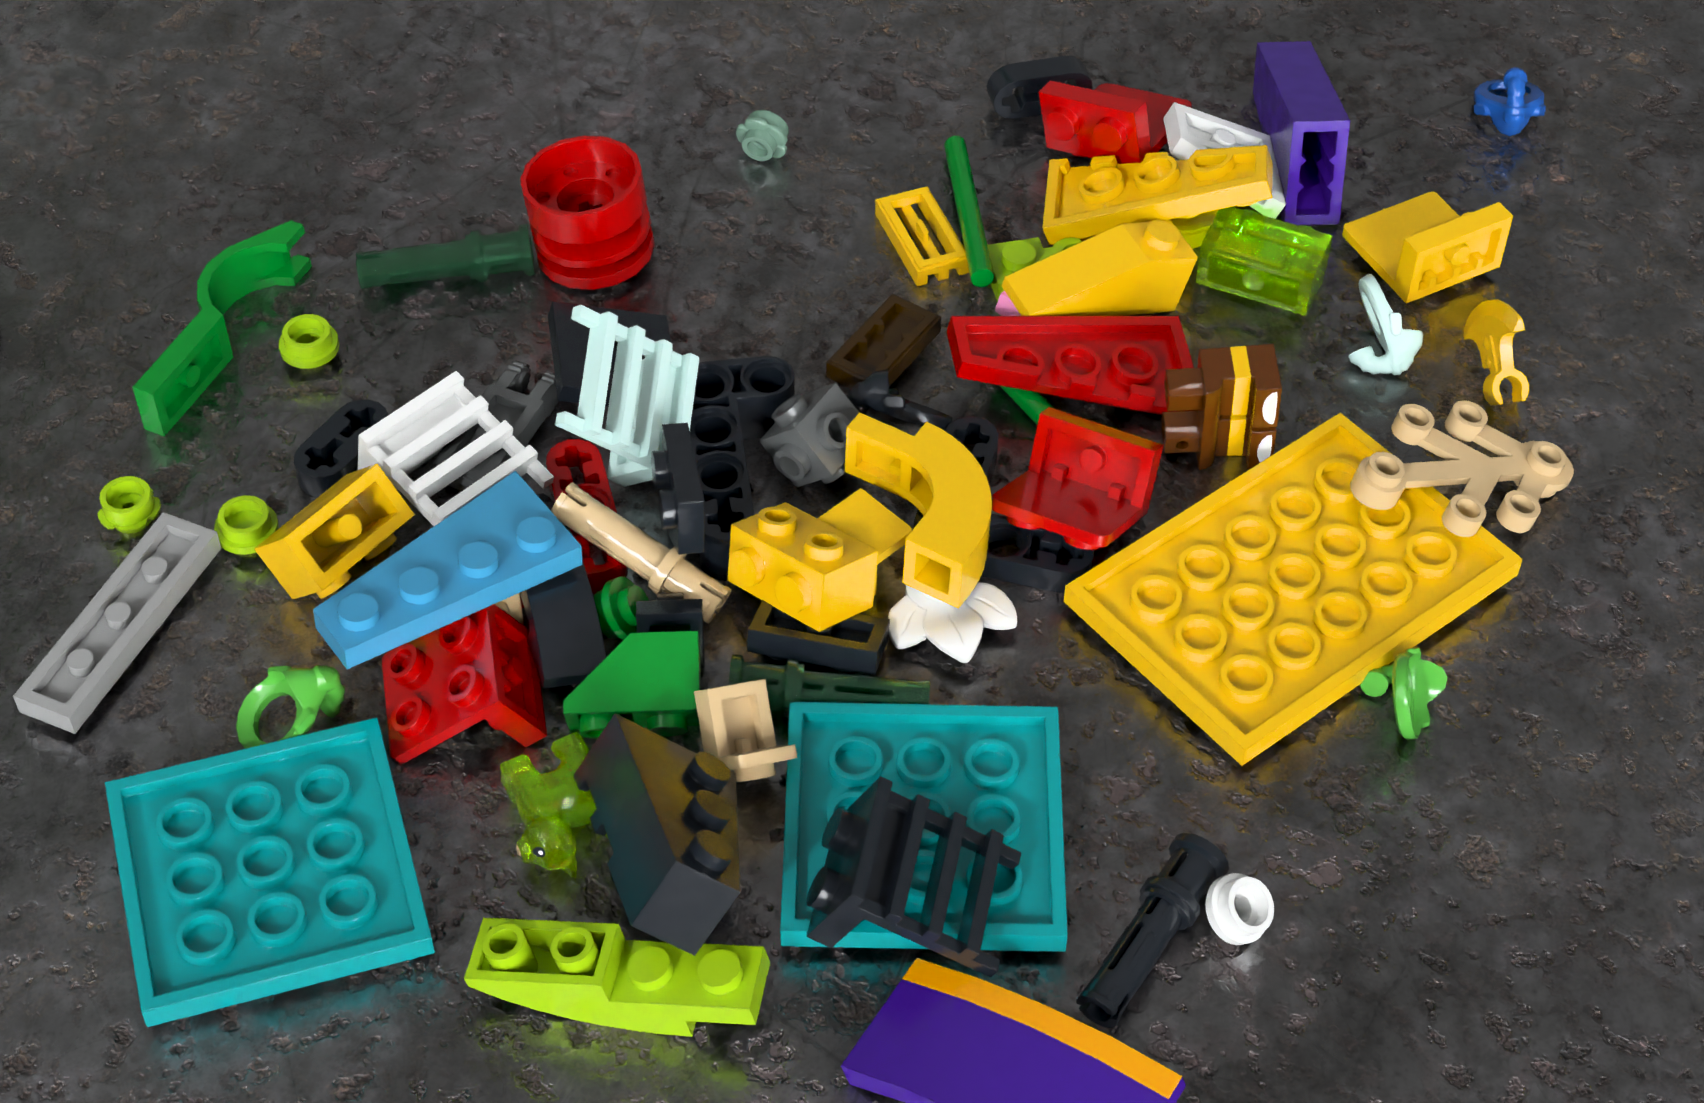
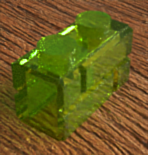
[1196,207,1333,316]

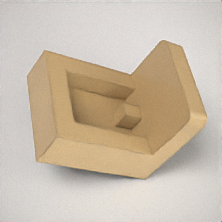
[694,679,798,782]

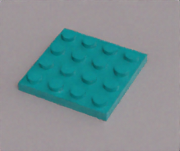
[780,702,1068,952]
[105,717,435,1027]

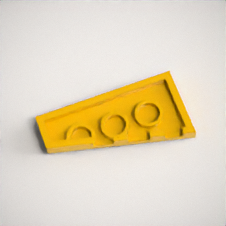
[1042,145,1273,245]

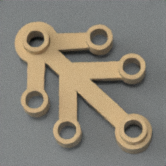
[1350,400,1574,537]

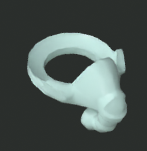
[1348,274,1423,375]

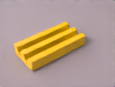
[875,186,969,287]

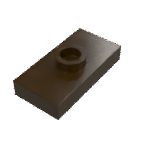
[826,294,941,388]

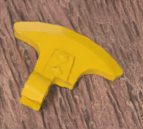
[1464,299,1529,406]

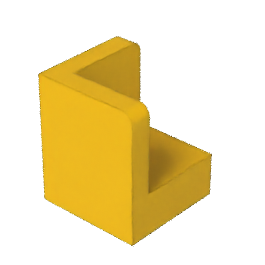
[817,488,912,596]

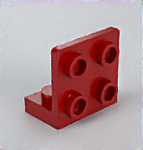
[382,604,547,764]

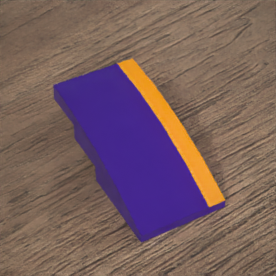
[841,958,1186,1103]

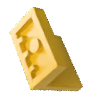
[1342,191,1513,304]

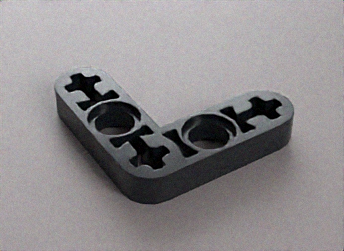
[914,416,1094,593]

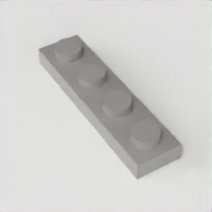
[13,512,221,734]

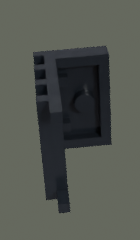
[806,776,1021,977]

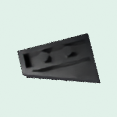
[573,714,740,956]

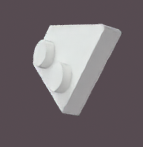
[1163,102,1286,220]

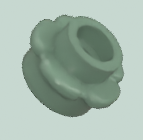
[736,110,789,161]

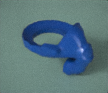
[1473,67,1546,137]

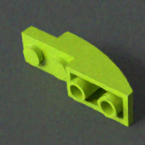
[464,918,770,1037]

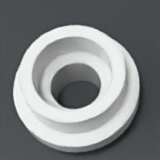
[1205,873,1274,945]

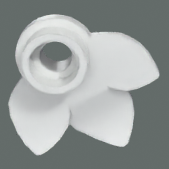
[888,582,1017,663]

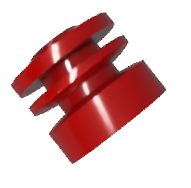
[520,135,655,290]

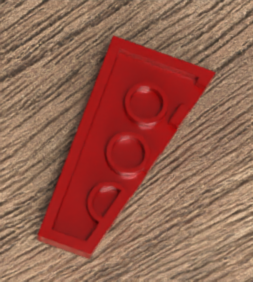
[946,316,1194,415]

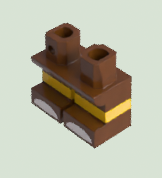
[1161,344,1282,470]

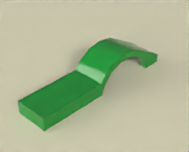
[132,220,312,437]

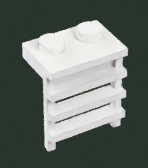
[358,371,554,526]

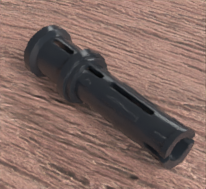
[1076,833,1229,1028]

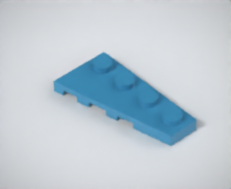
[313,471,583,669]

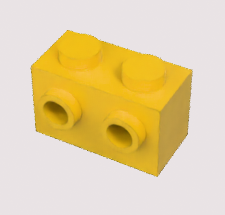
[254,463,415,600]
[727,502,878,632]

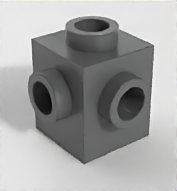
[759,382,859,488]

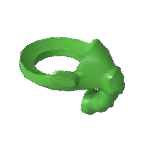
[1360,648,1448,740]
[236,665,345,749]

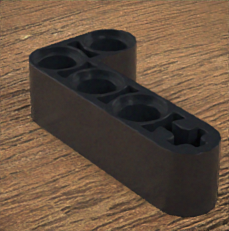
[690,356,795,581]

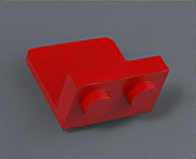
[1039,80,1192,164]
[991,407,1164,550]

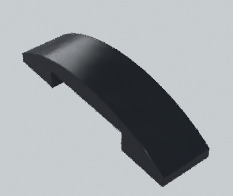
[520,493,606,688]

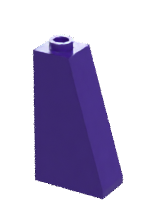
[1253,41,1350,226]

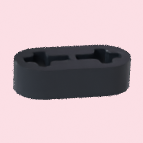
[987,56,1093,119]
[294,400,389,498]

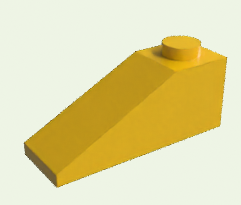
[1001,220,1198,316]

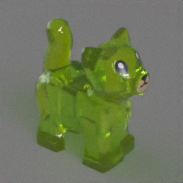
[500,732,609,878]

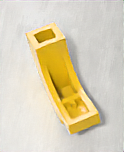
[845,412,992,609]

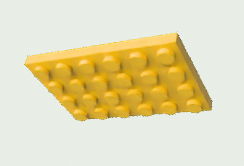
[1064,413,1523,766]

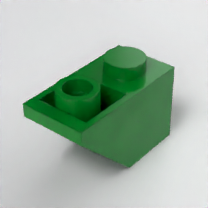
[563,631,701,739]

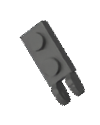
[431,360,558,491]

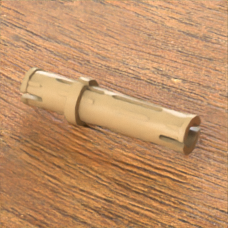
[551,482,732,623]

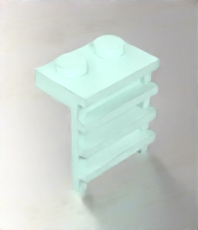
[555,305,699,487]

